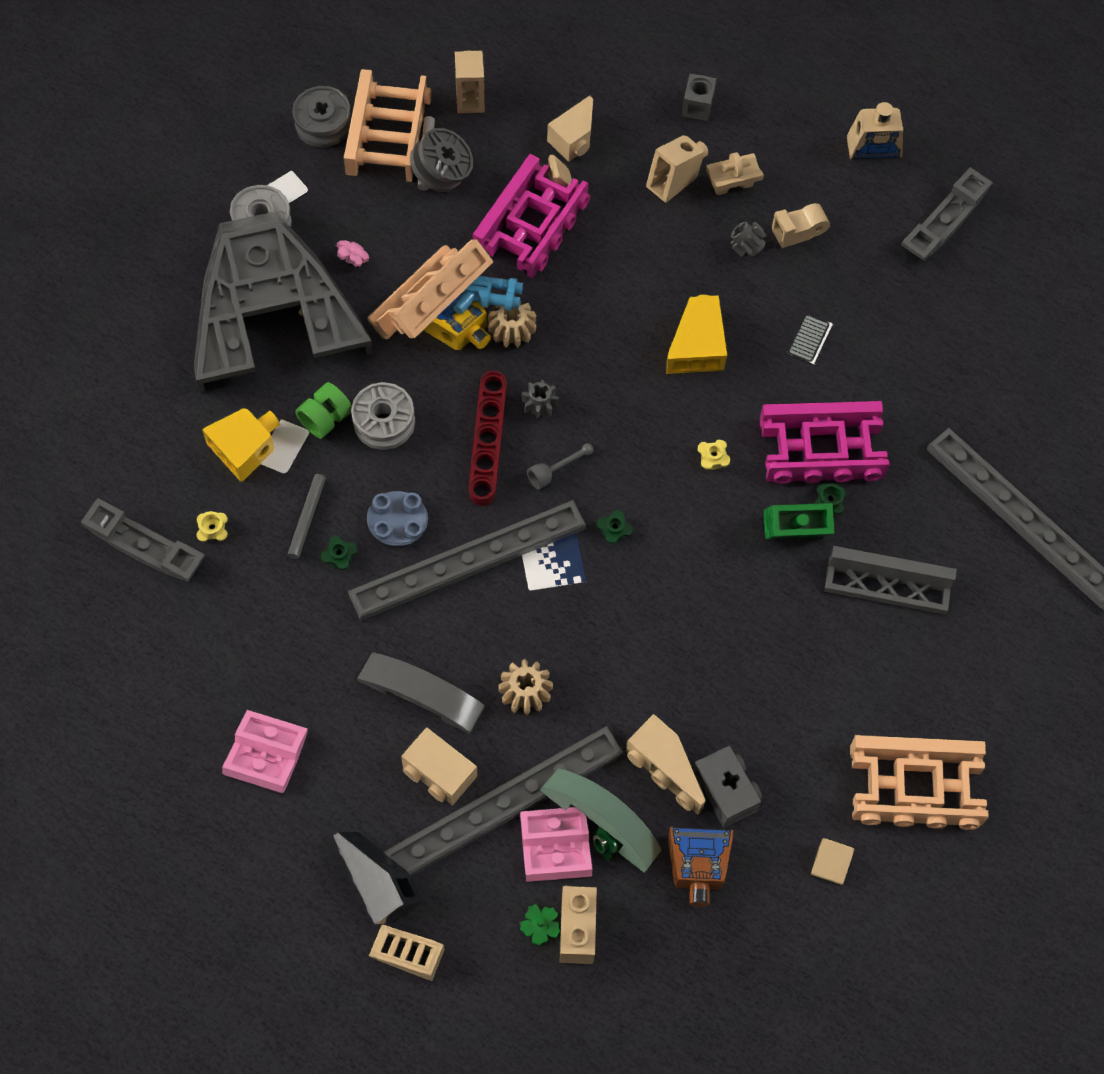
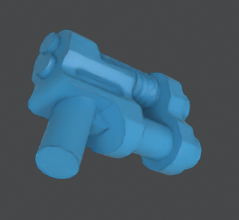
[453,276,523,315]

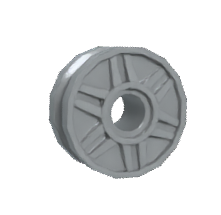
[230,185,292,227]
[351,382,415,450]

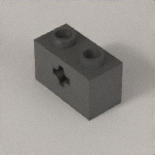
[693,746,762,828]

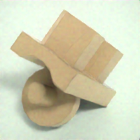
[706,152,764,195]

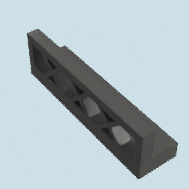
[824,546,957,615]

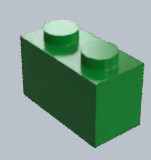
[764,503,834,540]

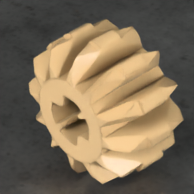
[488,301,536,348]
[499,659,553,715]

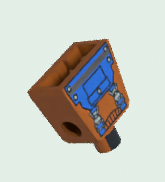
[668,827,733,907]

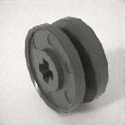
[292,86,352,148]
[410,128,473,192]

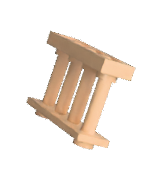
[344,69,432,182]

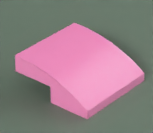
[222,710,308,793]
[520,807,592,882]

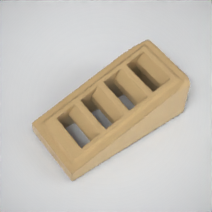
[369,924,445,981]

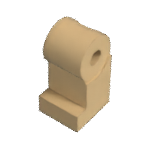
[772,203,830,248]

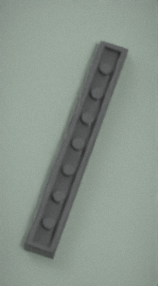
[927,428,1104,611]
[348,500,586,621]
[384,726,623,876]

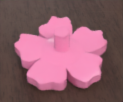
[336,241,369,267]

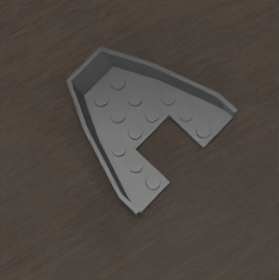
[194,211,372,393]

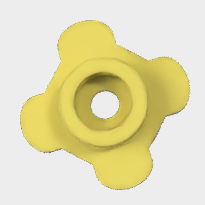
[698,440,730,470]
[197,511,228,542]

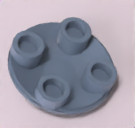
[367,491,428,546]

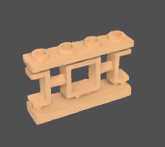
[367,239,493,340]
[850,735,989,830]

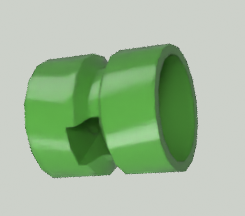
[295,382,352,439]

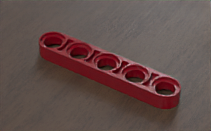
[469,371,507,506]

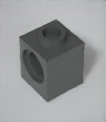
[682,73,717,121]

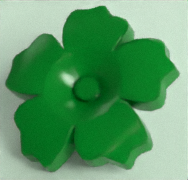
[520,904,560,946]

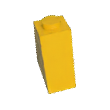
[666,295,727,374]

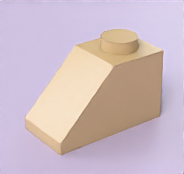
[547,96,593,162]

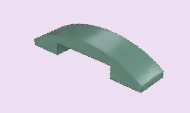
[540,769,662,873]

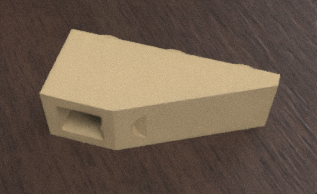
[626,714,705,815]

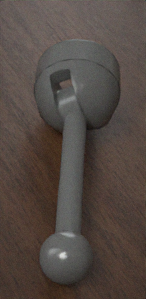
[527,444,594,490]

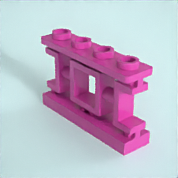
[473,154,590,278]
[759,401,890,484]

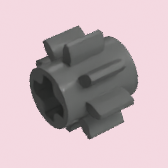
[730,221,766,257]
[522,380,559,419]

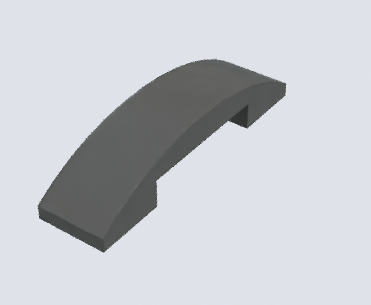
[901,167,993,261]
[81,498,205,582]
[357,652,485,734]

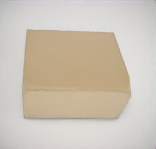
[548,155,572,188]
[811,838,854,885]

